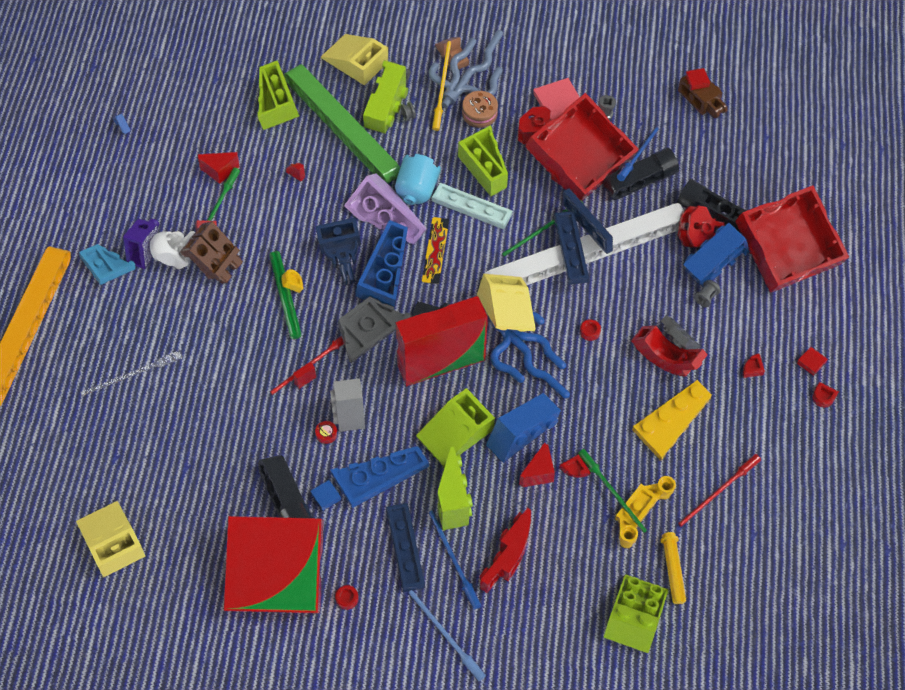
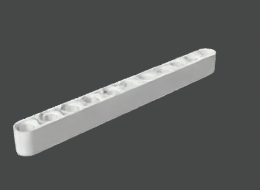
[482,203,688,285]

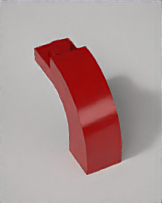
[631,325,707,376]

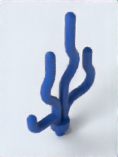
[489,311,570,399]

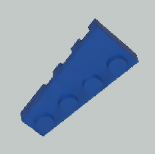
[330,446,429,508]

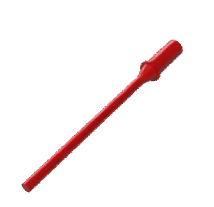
[270,336,344,395]
[678,454,761,527]

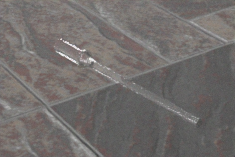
[80,350,183,396]

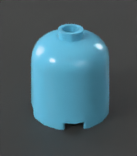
[395,154,441,205]

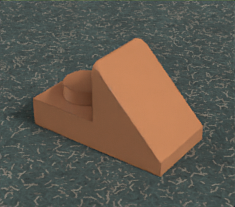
[435,37,469,69]

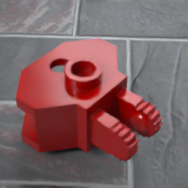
[518,106,551,144]
[678,206,724,247]

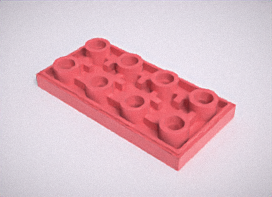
[533,78,579,121]

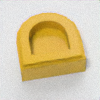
[282,269,303,293]

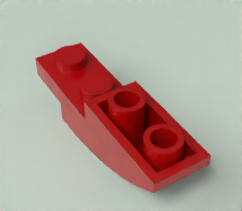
[479,507,531,593]

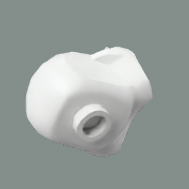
[150,231,195,270]

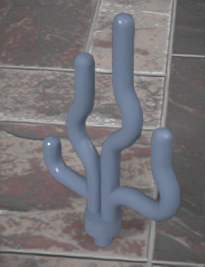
[429,30,503,108]

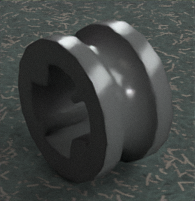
[400,102,416,121]

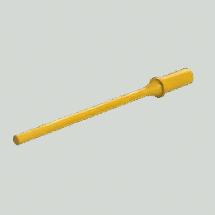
[432,41,451,131]

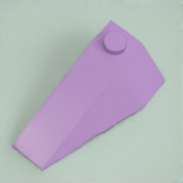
[344,173,426,244]

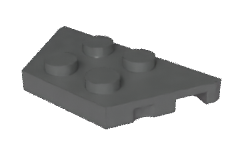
[338,297,411,363]

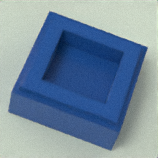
[310,480,341,511]

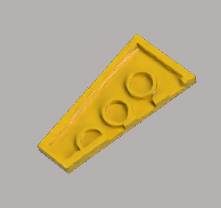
[632,380,712,461]

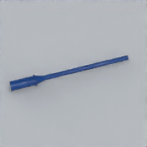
[617,127,659,181]
[429,511,481,610]

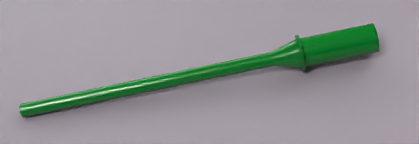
[207,167,240,221]
[502,200,584,257]
[578,449,647,533]

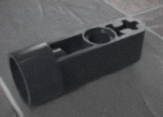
[602,147,679,200]
[677,179,746,233]
[258,455,313,518]

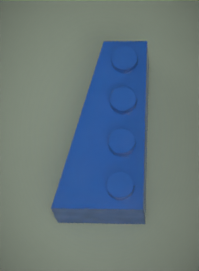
[355,220,408,310]

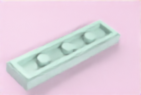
[432,183,512,229]

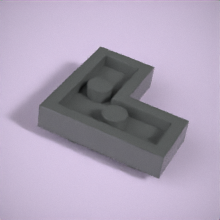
[661,315,701,349]

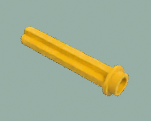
[660,532,686,604]

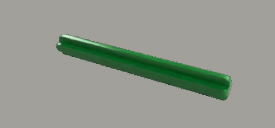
[269,251,302,340]

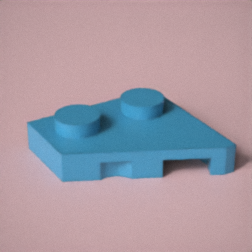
[79,244,135,285]

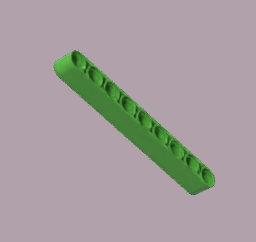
[284,64,400,184]

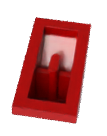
[198,152,240,184]
[519,443,555,487]

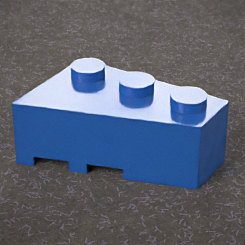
[683,223,750,287]
[486,393,561,463]

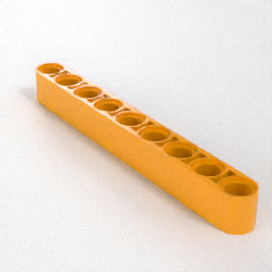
[0,246,71,406]

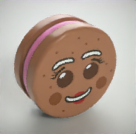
[462,91,498,128]

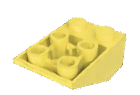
[321,34,388,85]
[477,274,536,332]
[76,501,145,578]

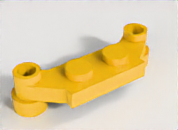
[615,476,676,548]

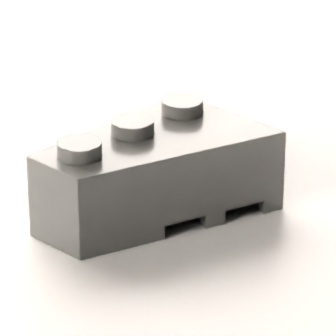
[330,378,365,432]

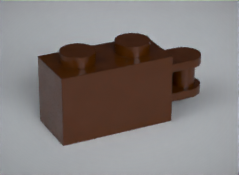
[678,76,728,118]

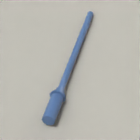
[409,590,486,681]

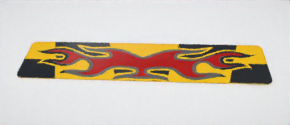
[422,217,449,284]

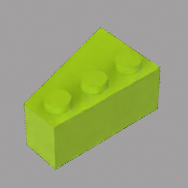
[258,60,299,130]
[363,60,408,134]
[458,125,508,196]

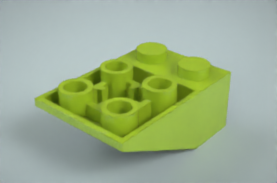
[416,388,495,467]
[438,446,473,531]
[604,574,669,653]

